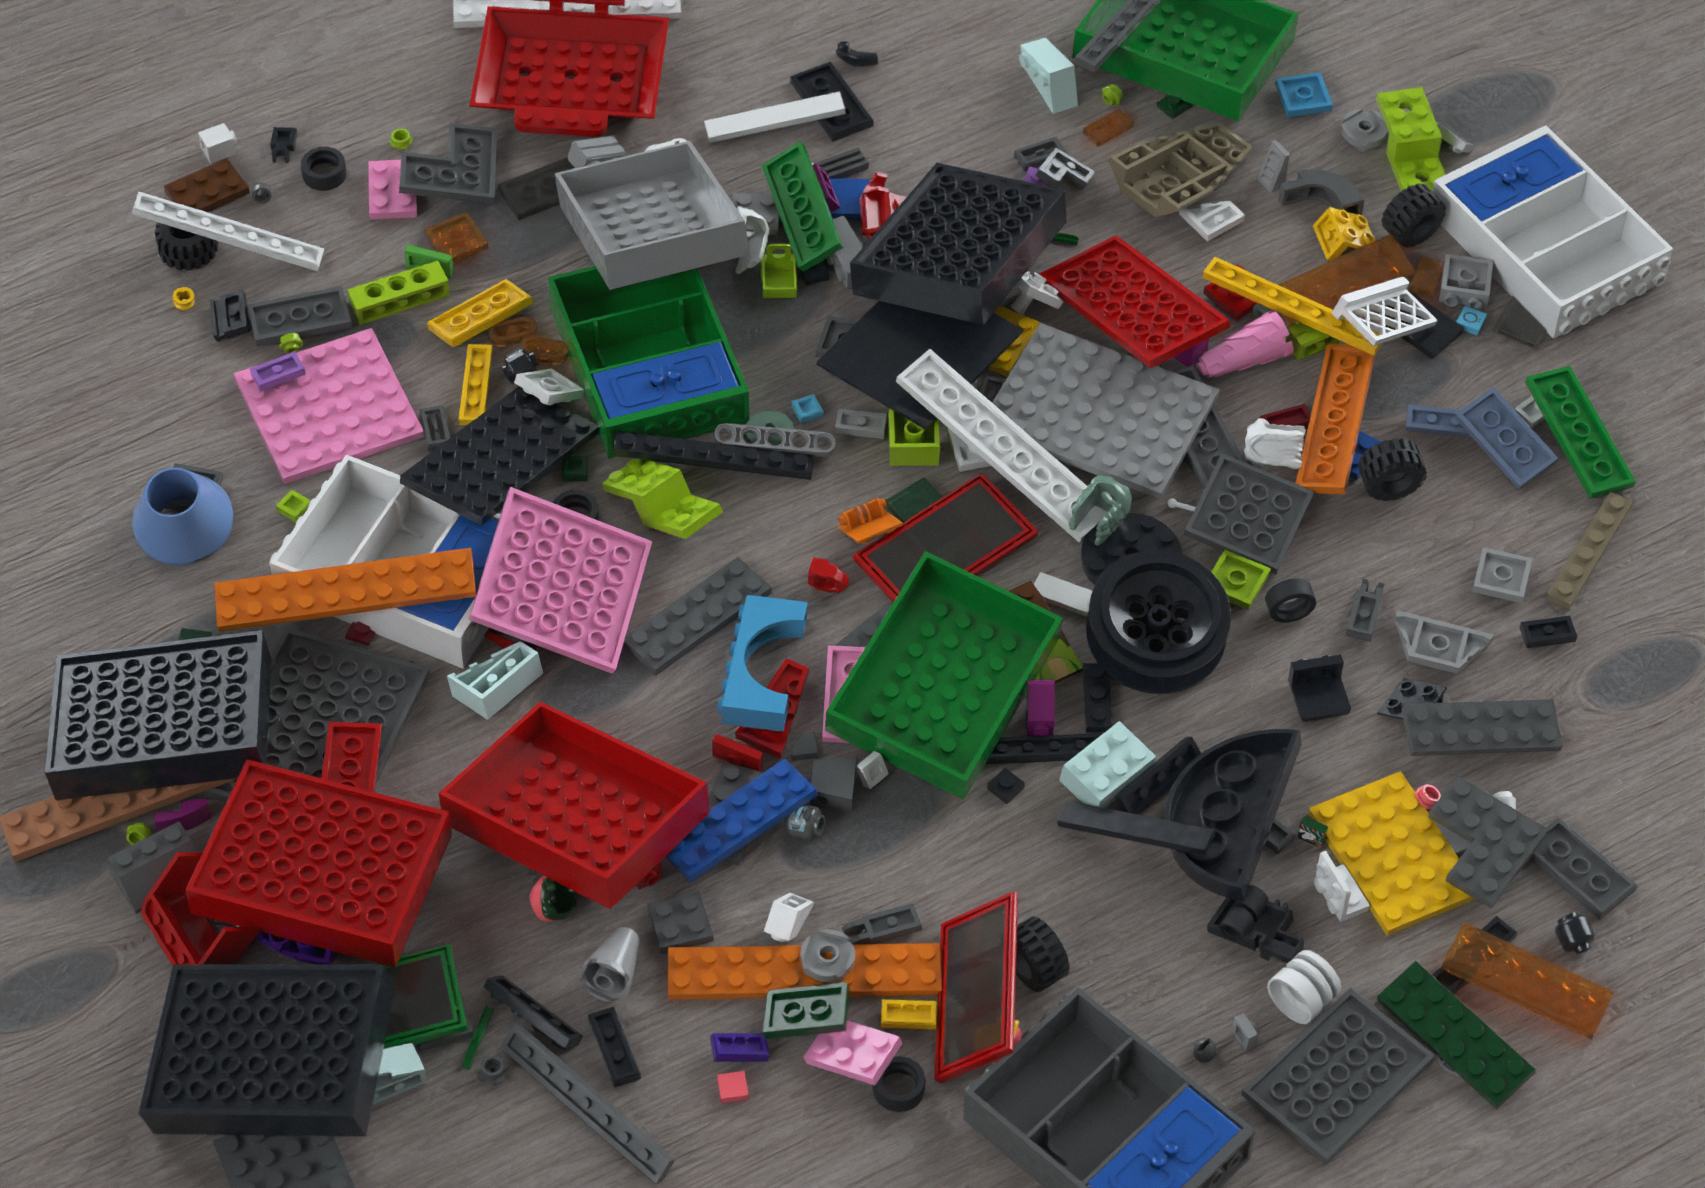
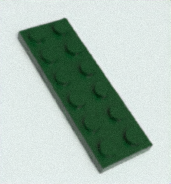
[1377,961,1536,1110]

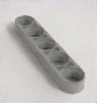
[714,423,836,457]

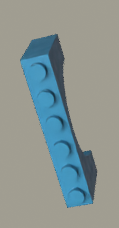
[717,595,808,732]

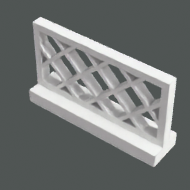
[1331,277,1438,346]

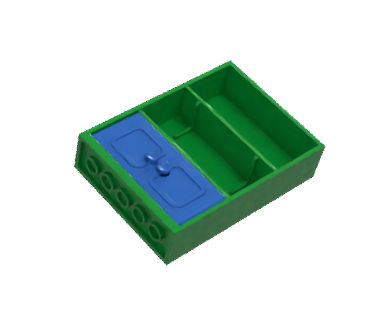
[548,266,750,459]

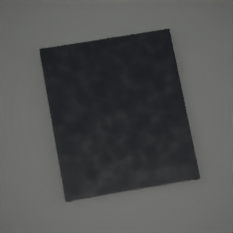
[817,301,1023,430]

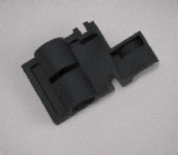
[1207,885,1304,963]

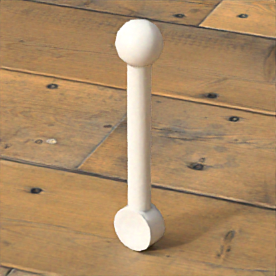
[1167,498,1196,511]

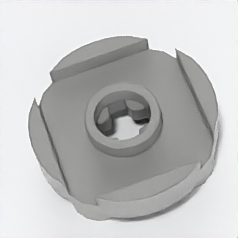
[1341,109,1388,152]
[801,929,855,983]

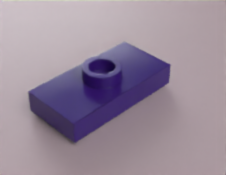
[710,1033,770,1062]

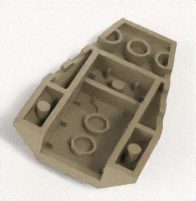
[1109,122,1253,217]

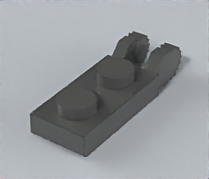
[1346,579,1384,642]
[842,903,922,945]

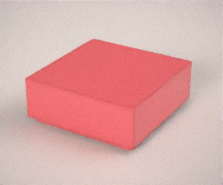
[717,1071,749,1103]

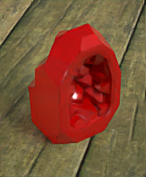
[808,557,849,593]

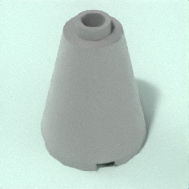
[578,927,639,1002]

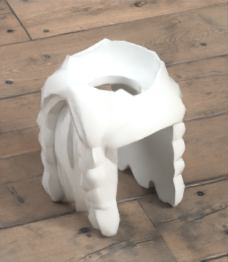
[736,207,769,274]
[1244,418,1305,469]

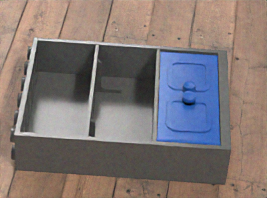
[963,988,1256,1188]

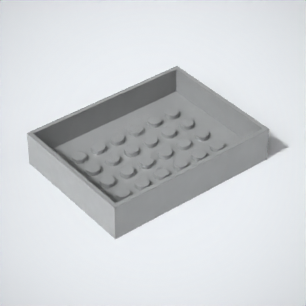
[555,141,749,290]

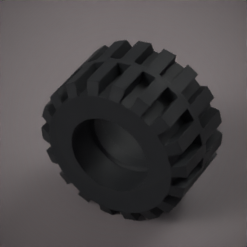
[1381,183,1446,248]
[155,207,218,271]
[1358,438,1427,501]
[1002,916,1070,992]

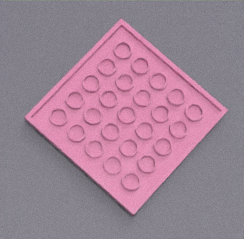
[234,328,424,485]
[468,487,652,674]

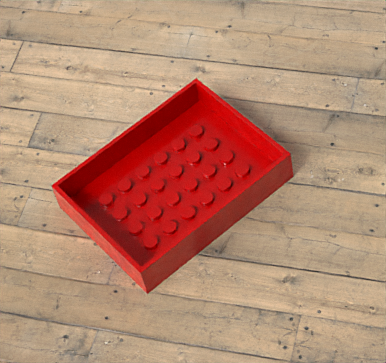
[438,701,710,909]
[186,759,452,968]

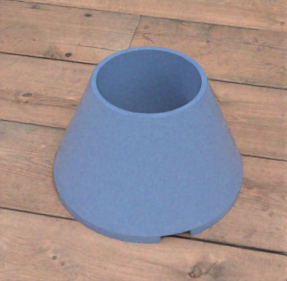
[132,468,234,565]

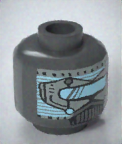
[784,805,825,841]

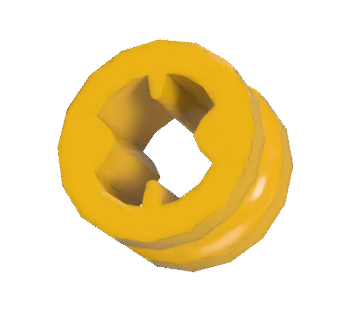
[173,287,195,310]

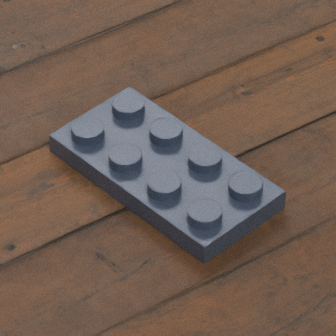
[1455,387,1558,490]

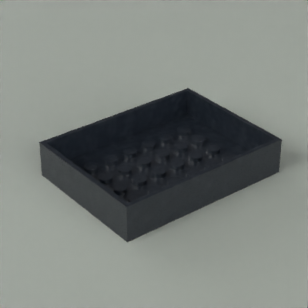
[850,163,1067,325]
[45,630,271,800]
[138,964,396,1137]

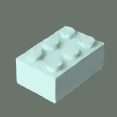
[1059,721,1156,808]

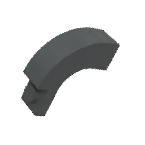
[1278,170,1364,215]

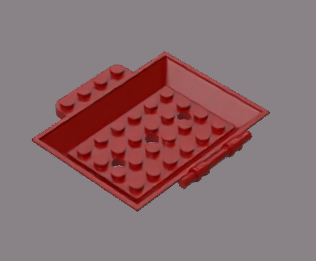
[469,0,669,137]

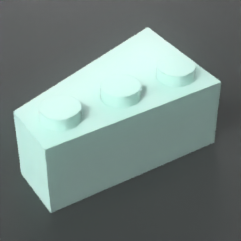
[447,641,543,720]
[372,1043,427,1105]

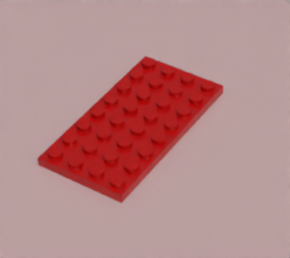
[1039,235,1230,369]

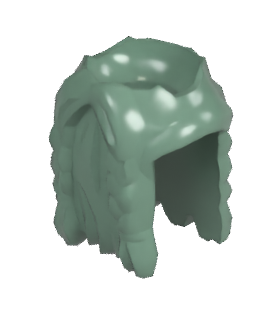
[1068,475,1132,546]

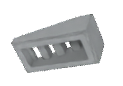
[1258,140,1290,193]

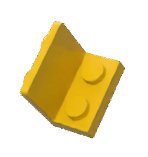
[1313,207,1379,262]

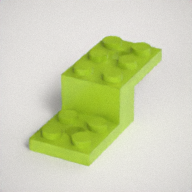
[1376,87,1446,192]
[601,458,723,539]

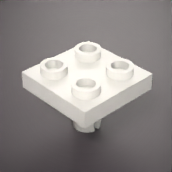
[1011,270,1064,315]

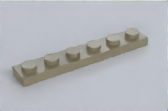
[1546,492,1633,610]

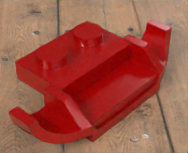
[860,172,906,240]

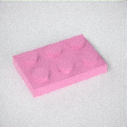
[368,160,417,220]
[804,1021,903,1085]

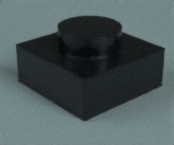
[987,768,1025,804]

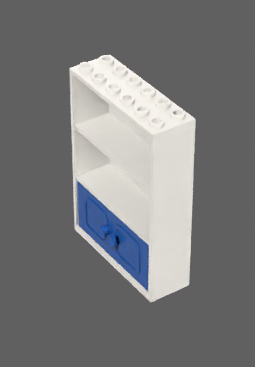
[1433,125,1673,339]
[269,455,501,669]

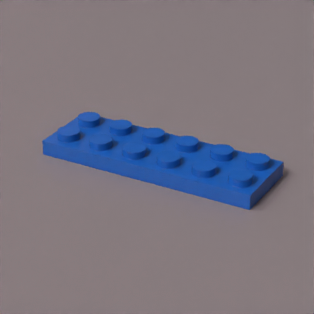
[665,759,818,883]

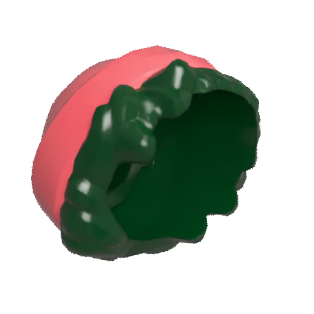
[529,876,577,922]

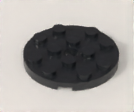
[1081,513,1182,585]

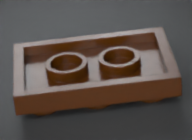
[164,158,250,212]

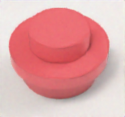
[1415,784,1441,810]

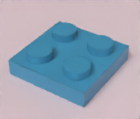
[1275,72,1333,118]

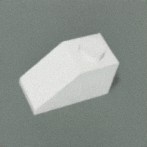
[764,893,814,942]

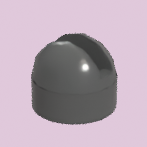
[252,182,272,203]
[1193,1038,1216,1062]

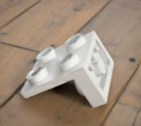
[1314,851,1370,922]

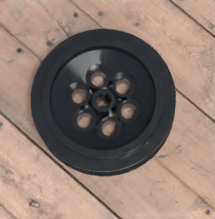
[1086,550,1231,694]

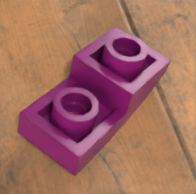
[154,799,211,832]

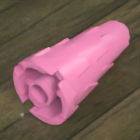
[1196,310,1293,378]

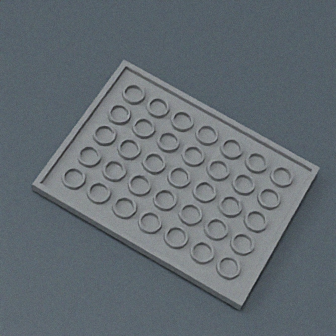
[992,323,1219,499]

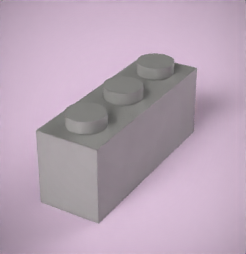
[826,216,863,289]

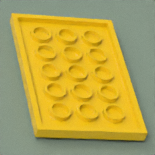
[1308,771,1476,936]

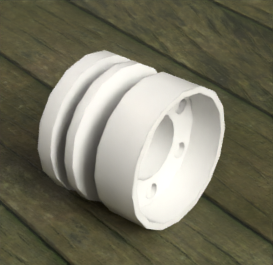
[1267,950,1342,1024]

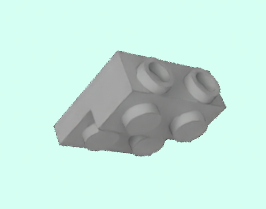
[1439,254,1493,310]

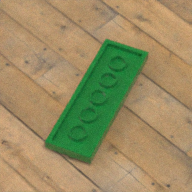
[761,141,843,272]
[1525,366,1636,499]

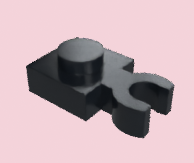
[270,127,298,163]

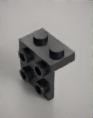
[1288,654,1351,721]

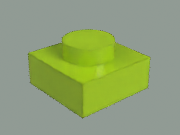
[276,489,311,523]

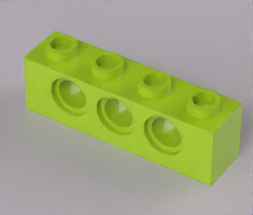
[347,261,450,325]

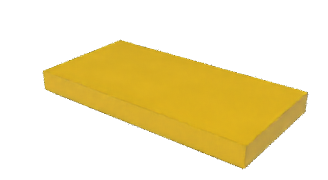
[427,279,534,348]

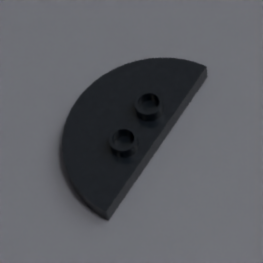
[1165,729,1302,901]

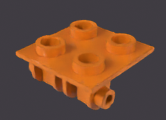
[838,497,903,544]

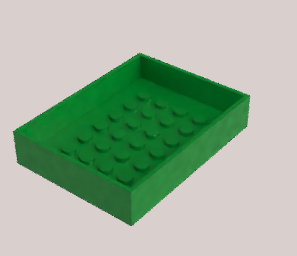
[1072,0,1298,121]
[825,551,1063,800]

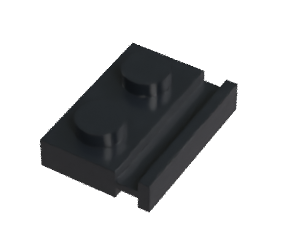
[210,290,250,342]

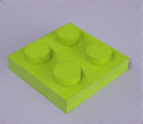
[1212,550,1271,610]

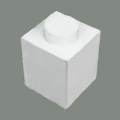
[198,123,237,164]

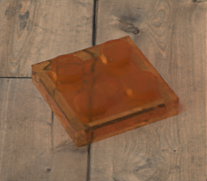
[424,212,489,263]

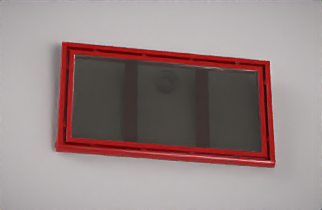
[852,473,1039,602]
[934,892,1018,1083]

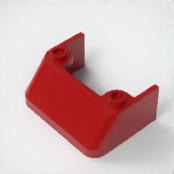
[141,852,259,966]

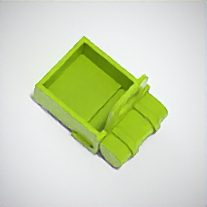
[761,244,797,298]

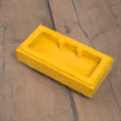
[881,999,937,1030]

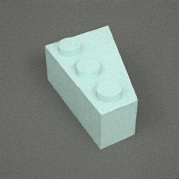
[1019,38,1078,114]

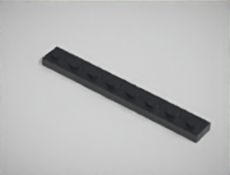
[613,431,813,480]

